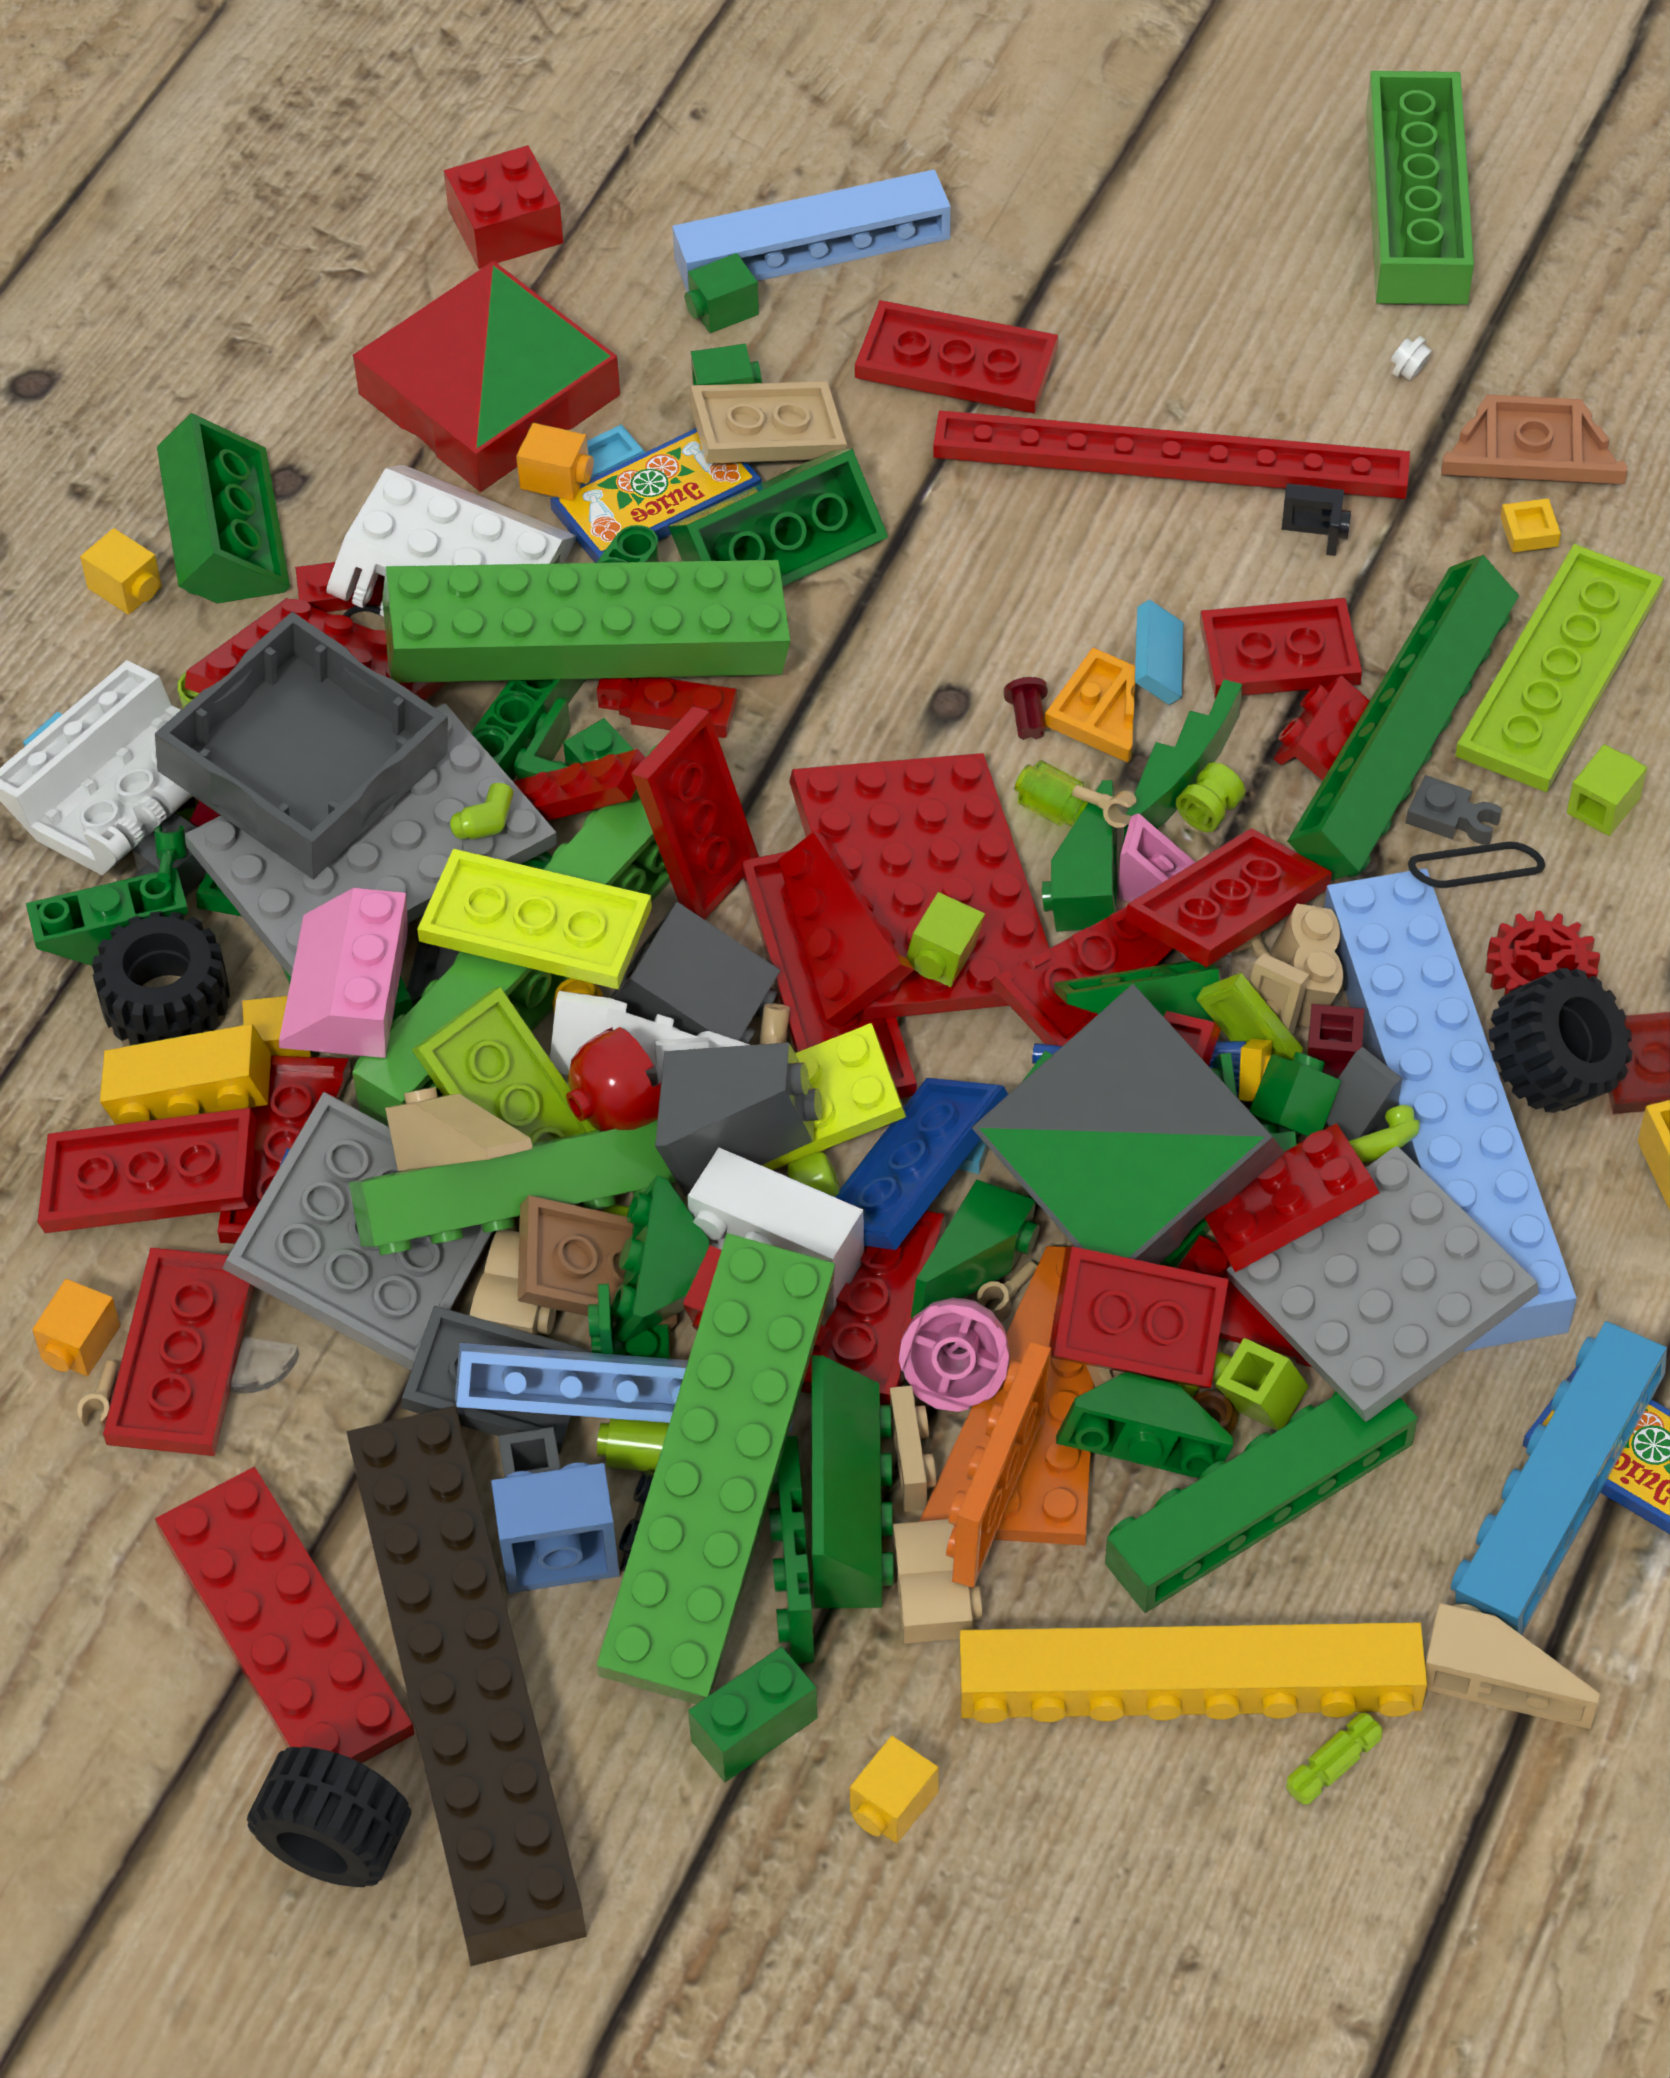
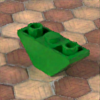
[26,867,188,966]
[611,1175,709,1341]
[1056,1372,1233,1479]

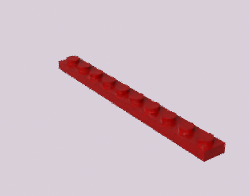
[933,410,1410,499]

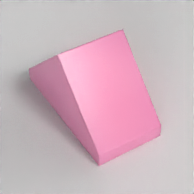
[1117,813,1195,902]

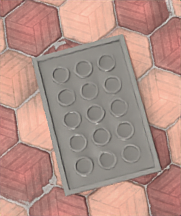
[185,703,557,977]

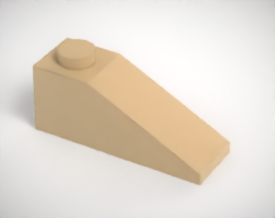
[385,1087,533,1171]
[1425,1603,1600,1730]

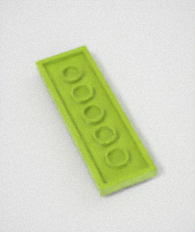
[1455,544,1664,792]

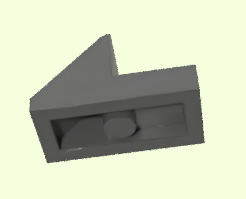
[1326,1047,1402,1141]

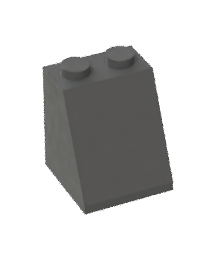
[610,902,780,1044]
[655,1042,823,1196]

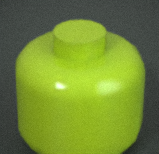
[787,1152,840,1197]

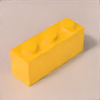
[100,1024,271,1125]

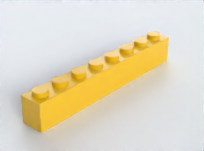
[959,1622,1427,1723]

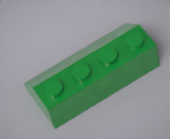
[157,413,290,604]
[668,448,888,587]
[812,1355,893,1609]

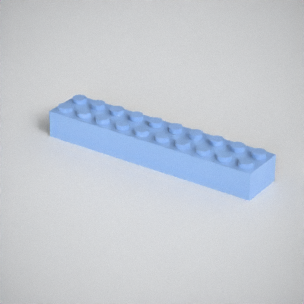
[1324,868,1577,1352]

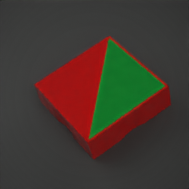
[353,260,620,493]

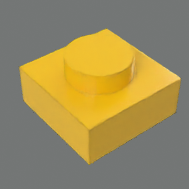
[1500,498,1561,553]
[1239,1039,1272,1101]

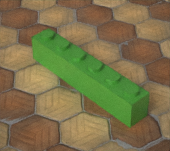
[348,1120,677,1255]

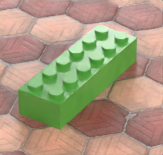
[1366,71,1474,305]

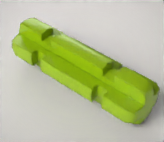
[1286,1713,1383,1805]

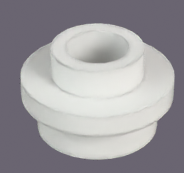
[1390,336,1433,381]

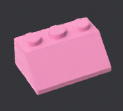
[279,888,408,1058]

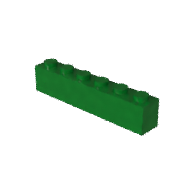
[1105,1391,1418,1613]

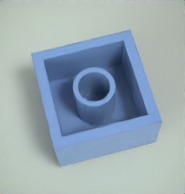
[491,1463,620,1594]

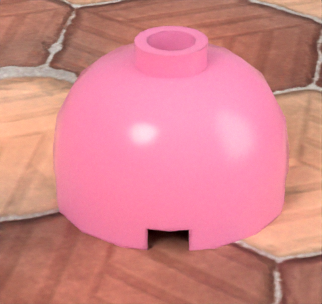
[899,1297,1011,1412]

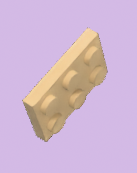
[689,381,847,463]

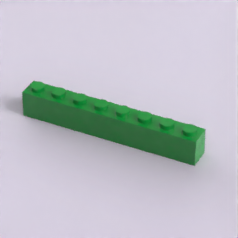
[1287,555,1519,881]

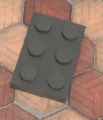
[401,1305,592,1454]

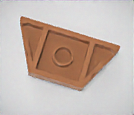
[1441,394,1627,484]

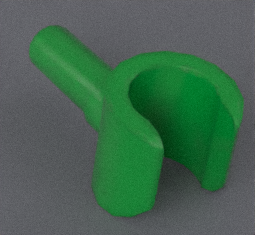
[154,826,187,883]

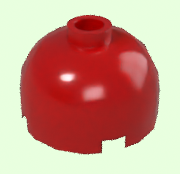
[566,1027,661,1131]

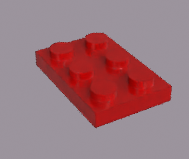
[1200,598,1362,698]
[1204,1123,1380,1273]
[1049,1246,1229,1389]

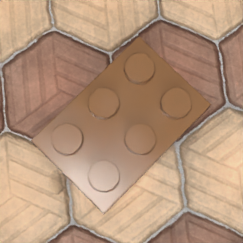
[518,1195,677,1331]

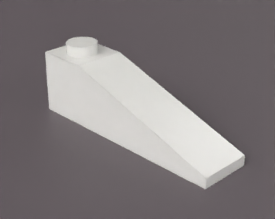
[550,991,750,1087]

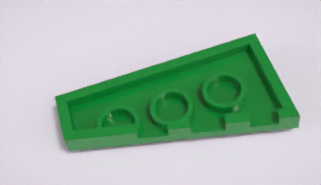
[769,1436,814,1664]

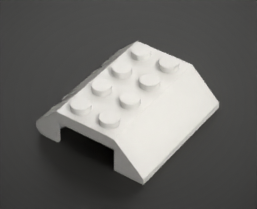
[326,465,576,617]
[0,660,193,876]

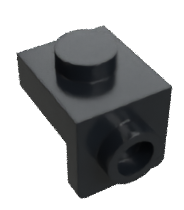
[1281,483,1351,556]

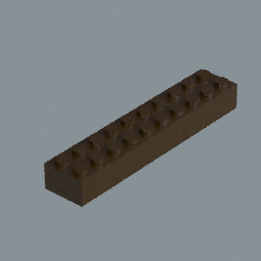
[346,1405,587,1966]

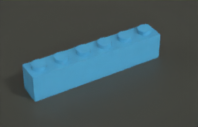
[1450,1321,1667,1635]

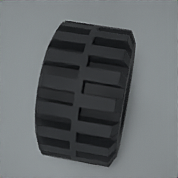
[92,911,230,1046]
[1489,968,1633,1113]
[246,1746,412,1887]

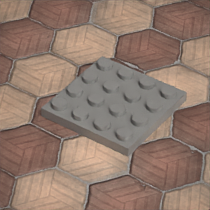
[222,1092,491,1371]
[1226,1146,1539,1422]

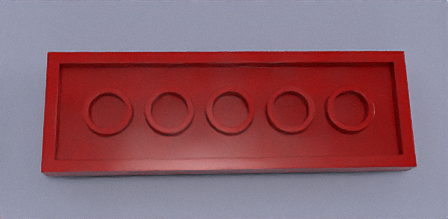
[741,851,917,1099]
[155,1466,415,1763]

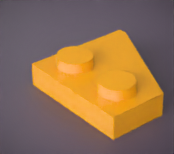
[1045,647,1135,763]

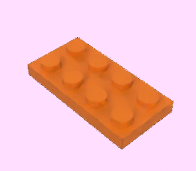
[946,1341,1051,1588]

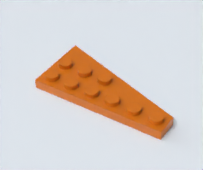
[919,1246,1094,1546]

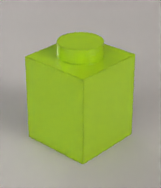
[1567,744,1647,836]
[906,892,985,987]
[1216,1338,1309,1431]

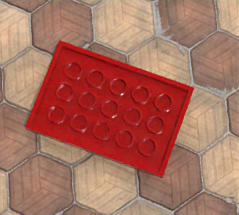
[789,753,1049,1021]

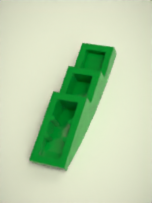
[1123,679,1243,844]

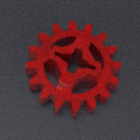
[1485,911,1600,995]

